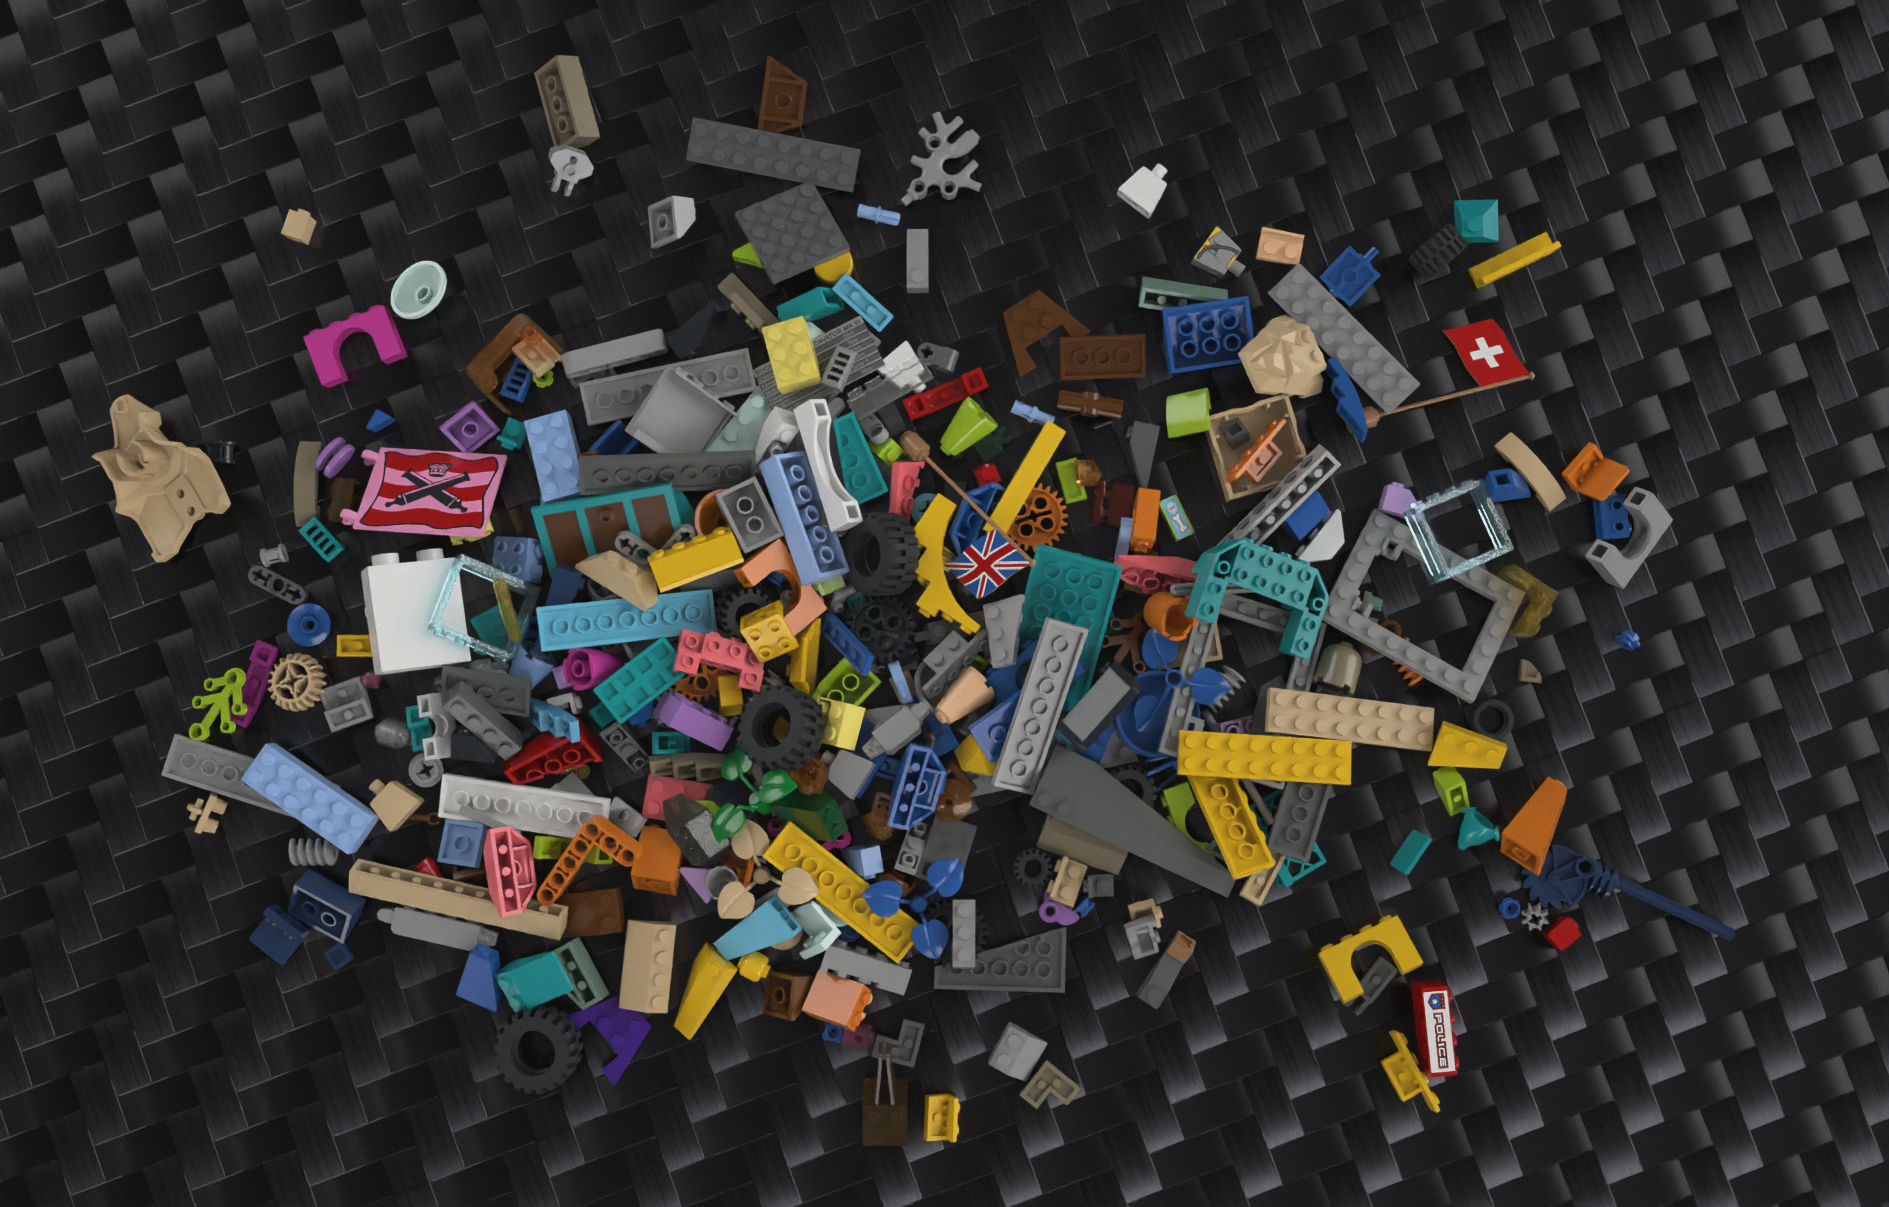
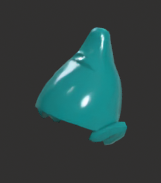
[1458,807,1500,850]

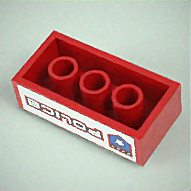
[1411,979,1459,1078]

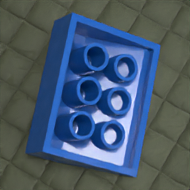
[1162,296,1254,374]

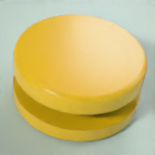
[814,252,853,285]

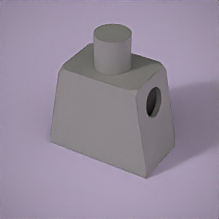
[820,749,876,800]

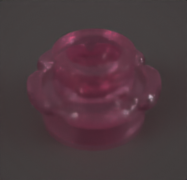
[360,672,382,688]

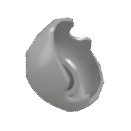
[704,866,739,901]

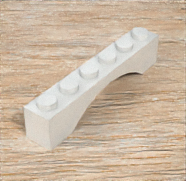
[793,399,863,532]

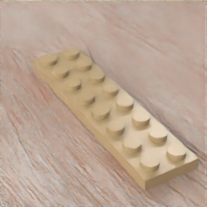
[1265,688,1434,752]

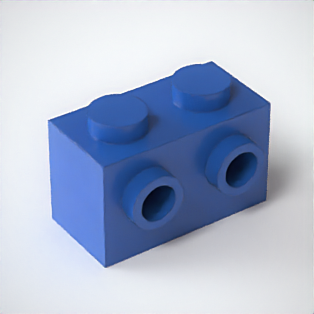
[1593,494,1632,540]

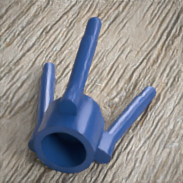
[1145,756,1178,793]

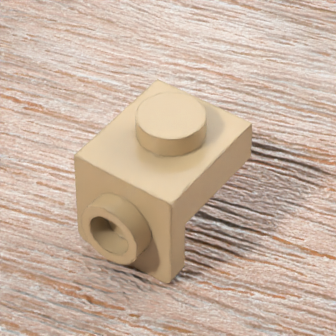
[1128,898,1163,928]

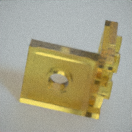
[1497,564,1559,639]

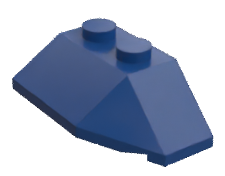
[949,482,1006,556]
[887,743,946,830]

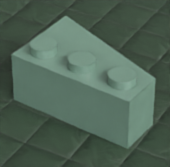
[553,937,610,1010]

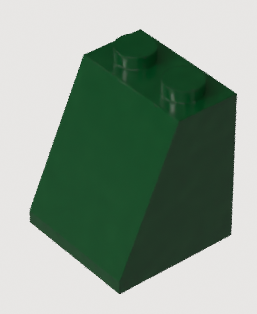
[771,777,848,842]

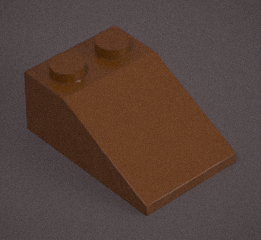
[556,886,626,938]

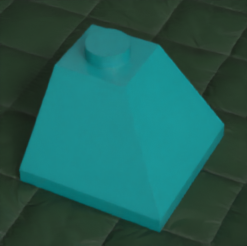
[1454,200,1499,243]

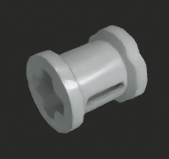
[260,544,289,567]

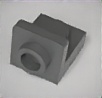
[1083,874,1114,898]

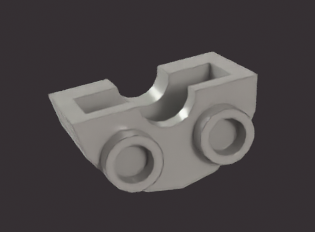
[1124,914,1161,959]

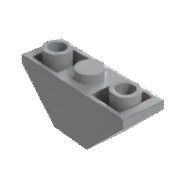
[894,822,932,876]

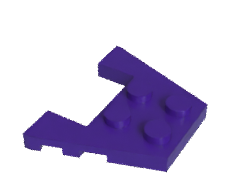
[566,994,652,1086]

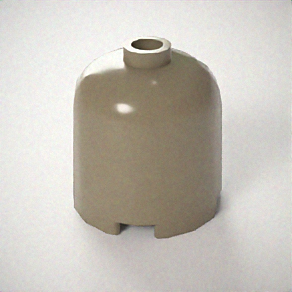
[1312,642,1363,696]

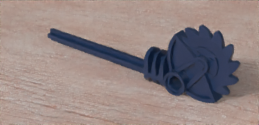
[1521,844,1735,941]

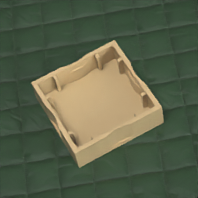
[1205,394,1307,502]

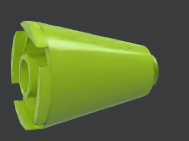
[940,397,998,456]

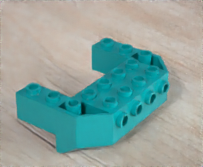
[1184,537,1329,659]

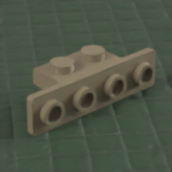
[718,273,779,336]

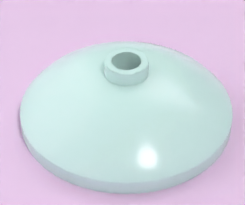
[391,261,447,319]

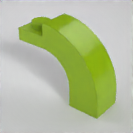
[533,835,615,864]

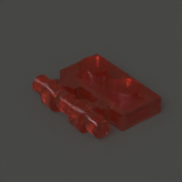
[1091,480,1135,528]

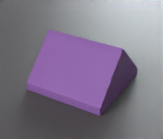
[439,401,500,453]

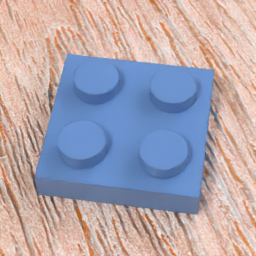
[437,819,488,868]

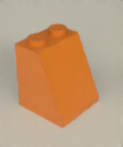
[631,824,687,896]

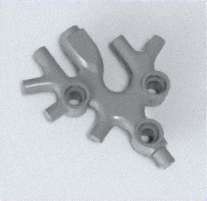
[901,112,982,206]

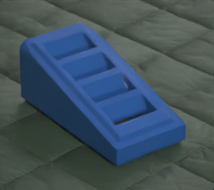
[500,357,533,403]

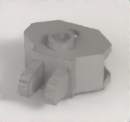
[548,144,594,197]

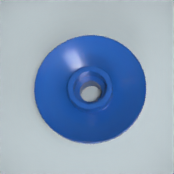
[287,603,331,646]

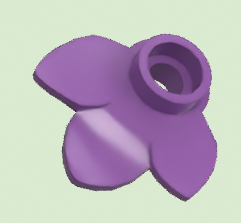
[1039,889,1079,925]

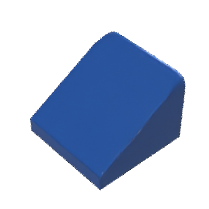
[366,409,396,432]

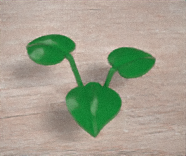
[712,747,798,843]

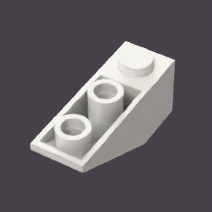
[755,407,799,474]

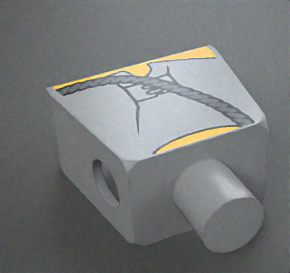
[1191,226,1246,278]

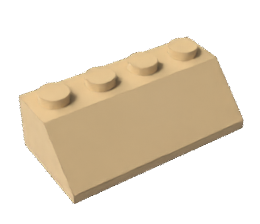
[619,920,676,1013]

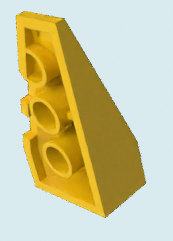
[674,942,738,1040]

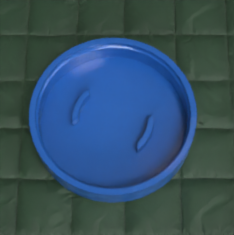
[1112,670,1200,758]

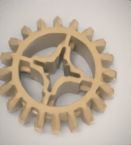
[267,653,327,712]

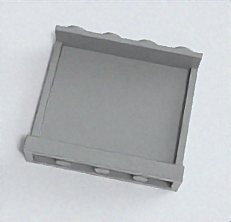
[624,366,740,453]

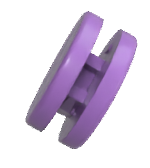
[314,437,355,478]

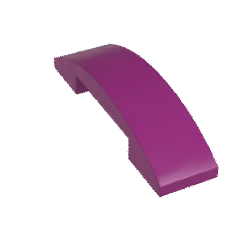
[230,639,278,727]

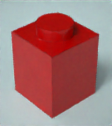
[1541,915,1582,951]

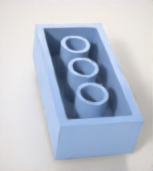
[524,410,591,504]

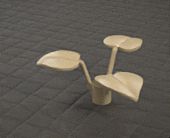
[718,819,819,919]

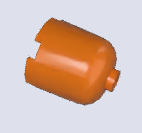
[1143,591,1197,641]

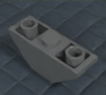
[599,721,650,772]

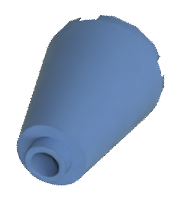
[508,640,558,689]

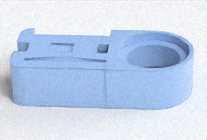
[1115,517,1132,560]
[888,660,913,705]

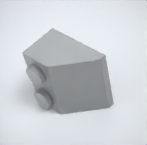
[988,1021,1047,1082]

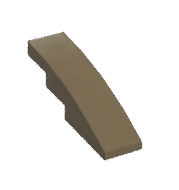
[648,753,727,782]

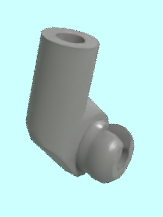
[831,584,856,613]

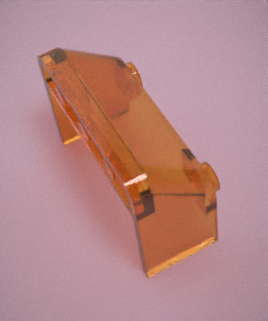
[466,314,567,416]

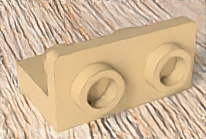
[1046,856,1088,907]

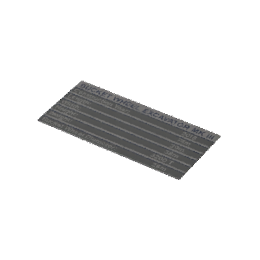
[753,316,885,412]

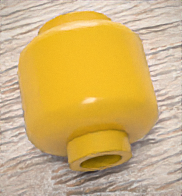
[737,951,771,982]

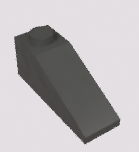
[1126,421,1160,489]
[1136,939,1183,1009]

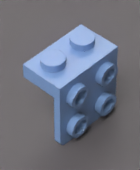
[491,536,544,583]

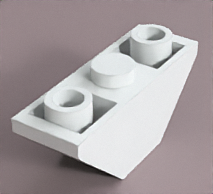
[1295,509,1345,562]

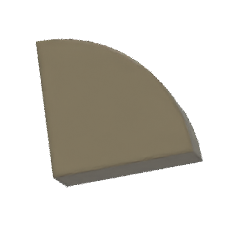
[1518,659,1541,683]

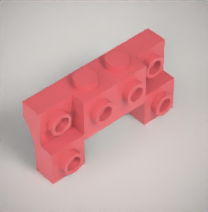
[672,629,764,694]

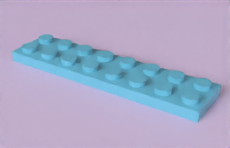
[536,589,717,652]

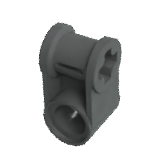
[917,342,959,374]

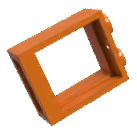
[1128,488,1161,555]

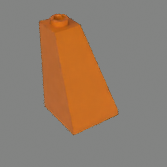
[1501,777,1567,876]

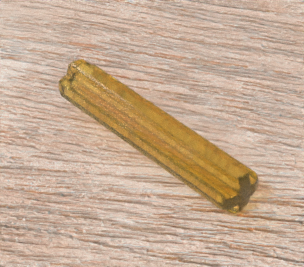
[493,578,522,642]

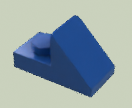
[1079,726,1114,765]

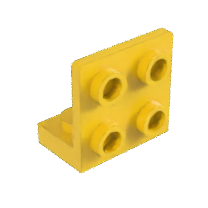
[740,600,799,663]

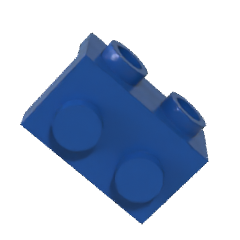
[589,419,641,456]

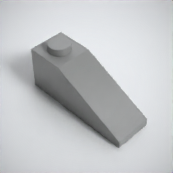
[907,229,929,293]

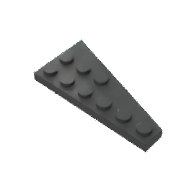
[934,926,1066,993]

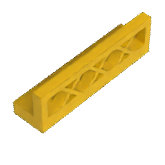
[1468,232,1562,289]

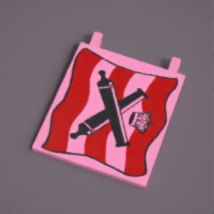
[340,447,507,538]

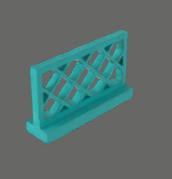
[1249,788,1327,888]

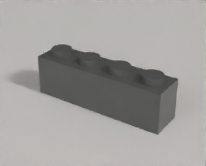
[442,680,524,761]

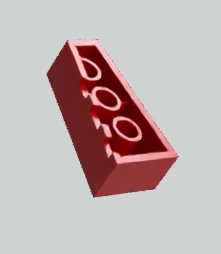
[504,717,602,785]

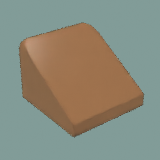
[1167,930,1196,963]

